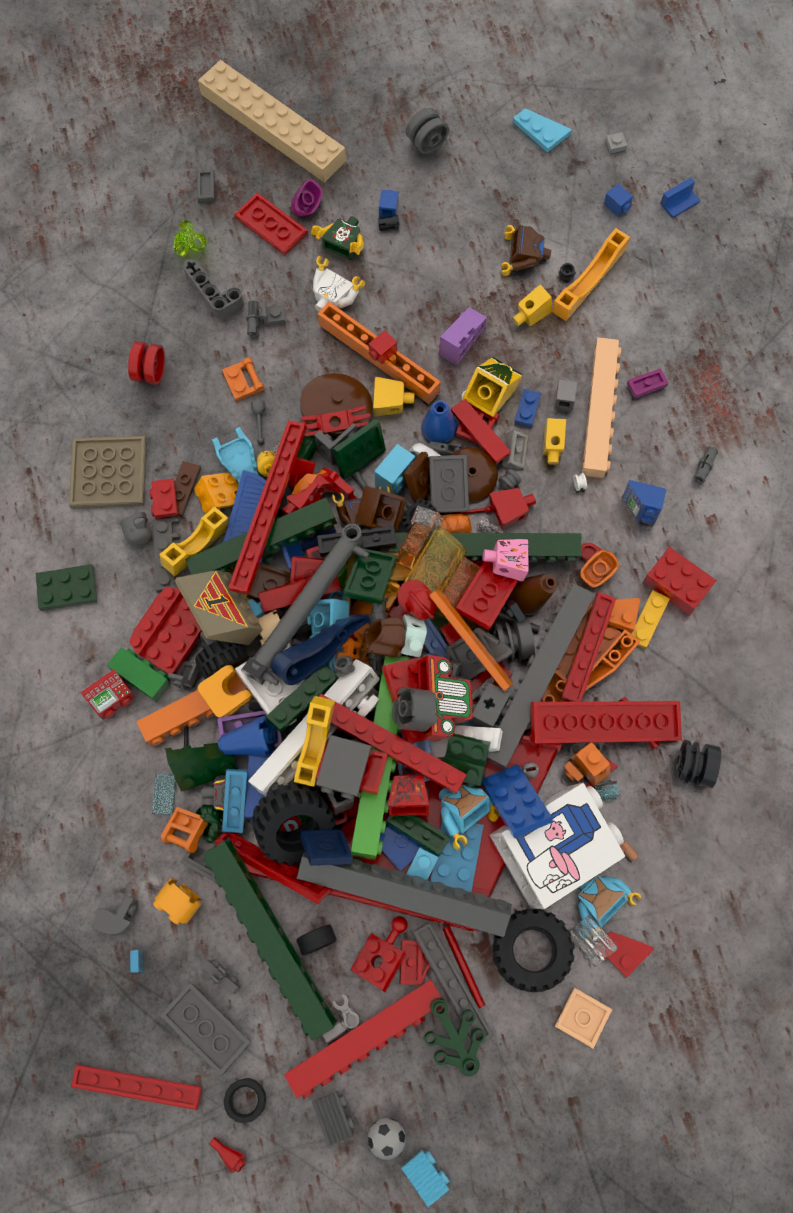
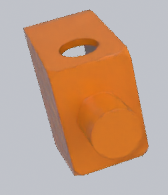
[570,742,610,787]

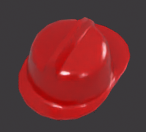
[397,580,437,620]

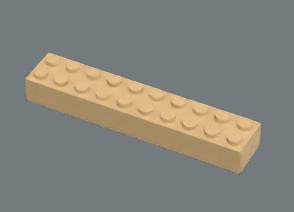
[198,60,346,183]

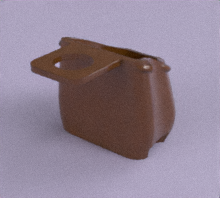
[359,617,406,662]

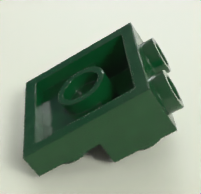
[443,733,491,788]

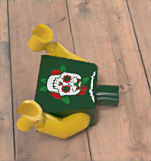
[310,216,364,260]

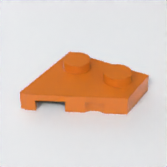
[608,598,640,633]

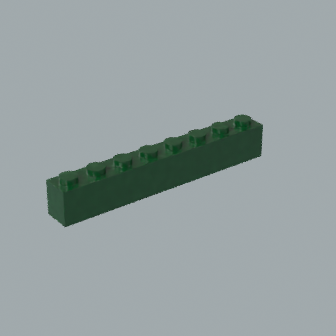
[185,498,338,575]

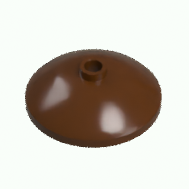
[451,447,498,502]

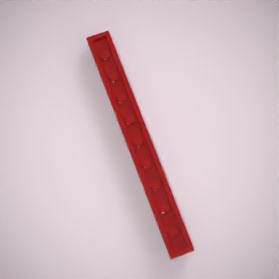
[228,420,307,595]

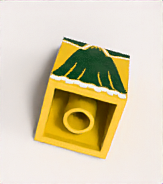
[462,357,523,417]

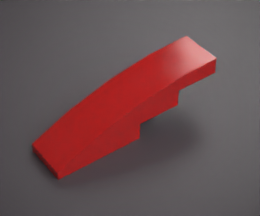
[258,576,341,612]

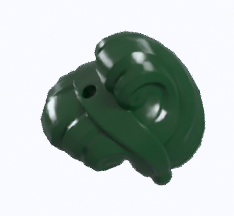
[195,804,224,844]

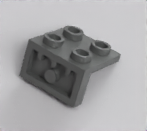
[314,423,357,465]

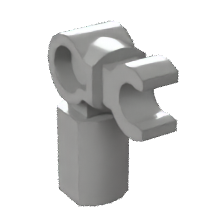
[322,994,360,1045]

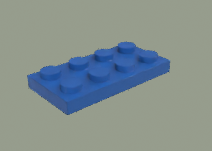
[482,764,553,838]

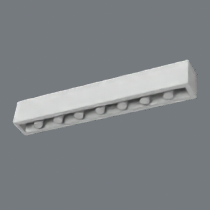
[248,659,380,797]

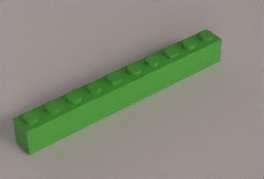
[351,656,410,860]

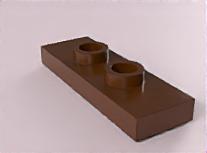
[175,461,201,517]

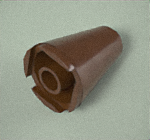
[509,574,558,615]

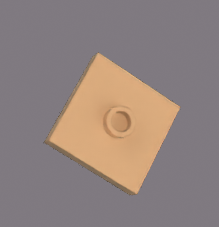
[555,988,612,1049]

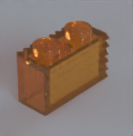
[396,522,432,569]

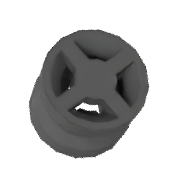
[498,469,522,490]

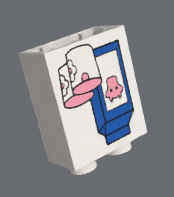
[489,783,626,909]

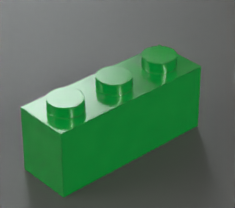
[107,647,170,702]

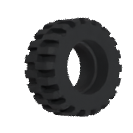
[252,782,336,865]
[492,908,575,992]

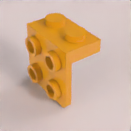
[194,472,239,514]

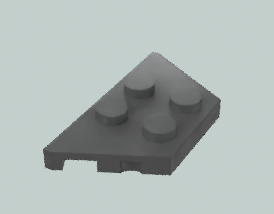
[446,628,515,679]

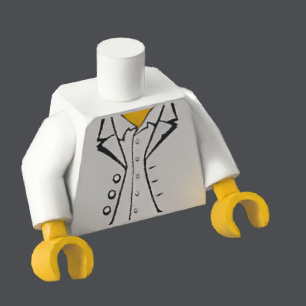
[313,256,365,312]

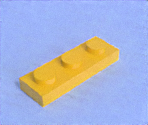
[631,590,670,649]

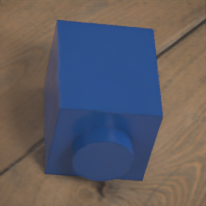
[604,183,633,216]
[379,190,399,218]

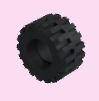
[195,640,249,680]

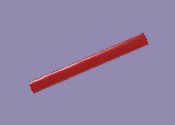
[442,926,485,1008]

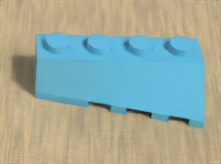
[307,599,349,678]

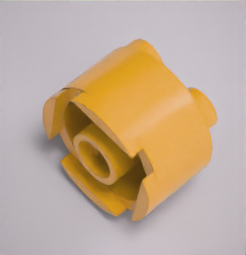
[153,877,203,925]

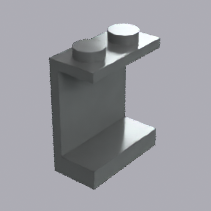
[316,735,374,800]

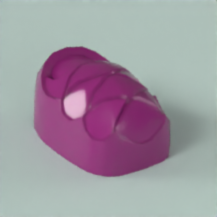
[291,179,323,217]

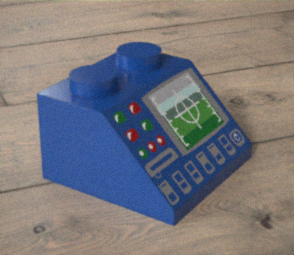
[622,480,667,524]

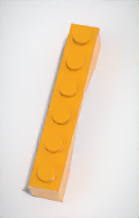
[552,228,630,321]

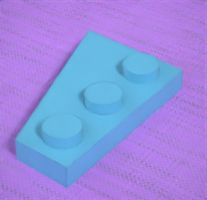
[513,108,572,153]

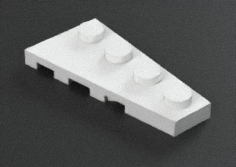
[430,725,503,760]

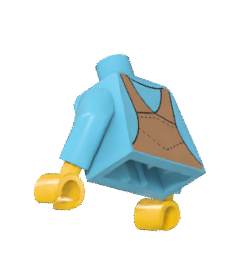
[439,785,500,850]
[578,875,641,942]

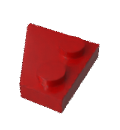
[596,931,654,978]
[399,940,430,985]

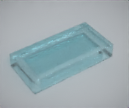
[152,773,176,815]

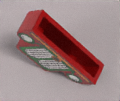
[417,655,473,741]

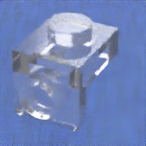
[411,505,443,533]

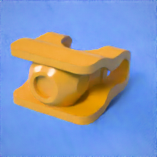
[198,665,253,717]

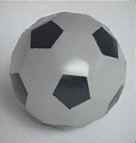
[367,1118,406,1160]

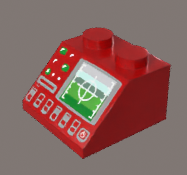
[80,669,135,720]

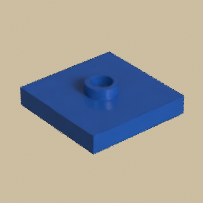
[379,825,424,871]

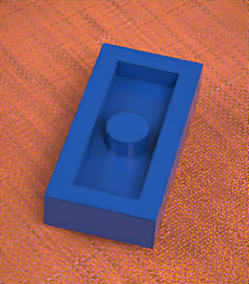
[514,389,541,428]

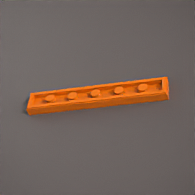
[430,589,513,691]

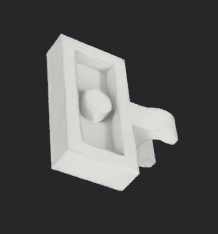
[353,694,379,717]

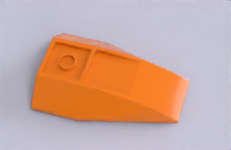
[540,602,640,702]

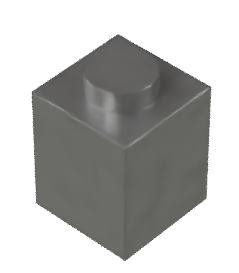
[555,379,577,410]

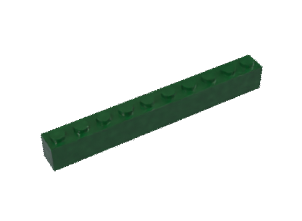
[389,533,582,562]
[203,838,337,1041]

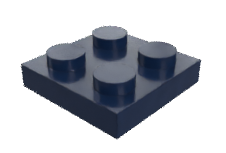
[300,829,353,866]

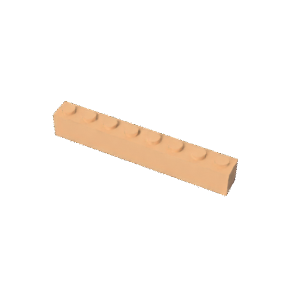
[582,337,621,478]

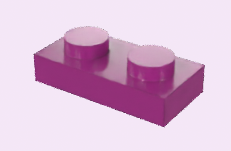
[627,368,668,399]

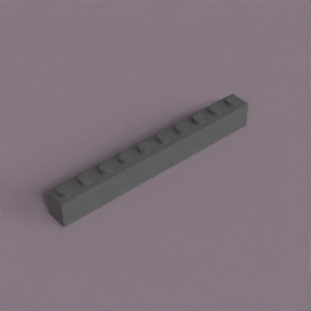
[487,584,595,770]
[297,851,512,937]

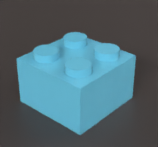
[374,444,415,495]

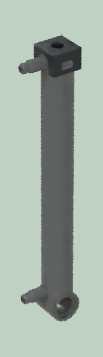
[242,524,370,686]

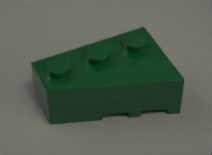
[165,743,238,792]

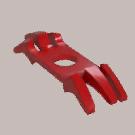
[302,405,371,437]

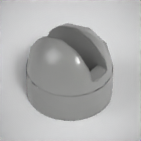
[522,762,539,779]

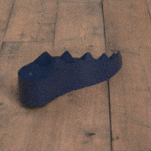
[271,614,370,685]

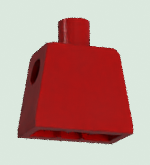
[489,488,536,531]

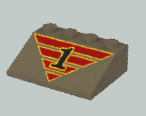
[174,570,263,645]

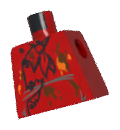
[388,767,430,816]

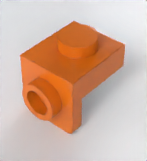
[564,760,586,782]

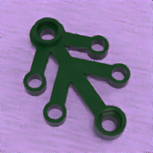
[424,997,485,1076]

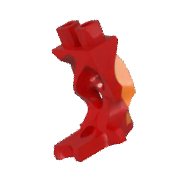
[282,467,357,515]

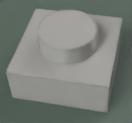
[605,132,627,153]

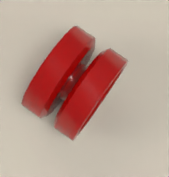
[128,341,165,385]

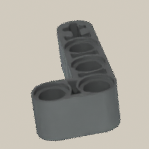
[183,259,244,319]

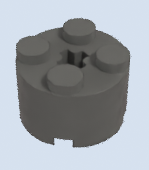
[392,687,437,732]

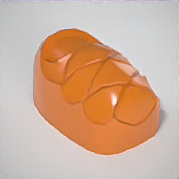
[432,514,472,533]
[580,550,619,588]

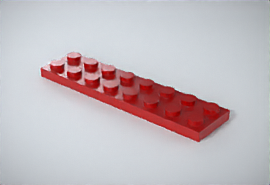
[530,701,682,743]

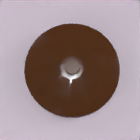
[300,373,373,438]

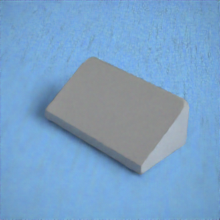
[502,430,529,470]

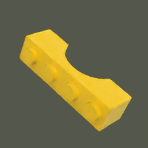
[159,506,228,577]
[294,696,335,787]

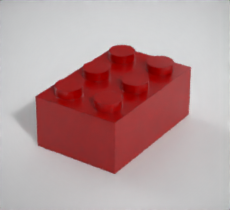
[643,547,717,616]

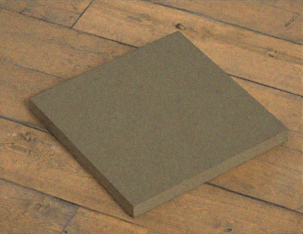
[69,436,147,508]

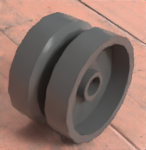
[406,108,449,154]

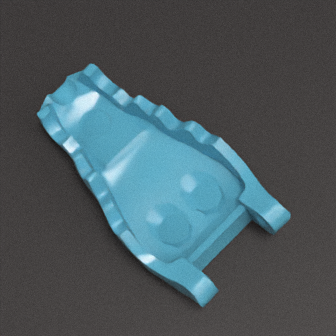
[212,427,260,483]

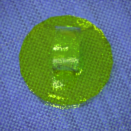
[174,219,207,256]

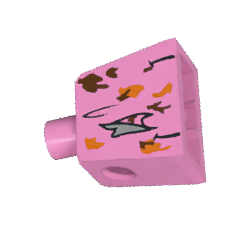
[482,539,528,581]

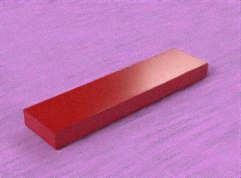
[451,399,511,464]

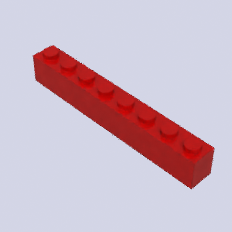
[284,980,443,1099]

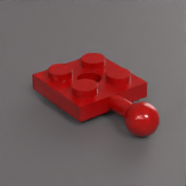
[350,916,408,992]

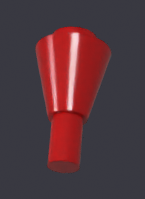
[209,1137,246,1174]

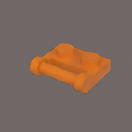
[222,357,265,402]
[161,807,208,853]

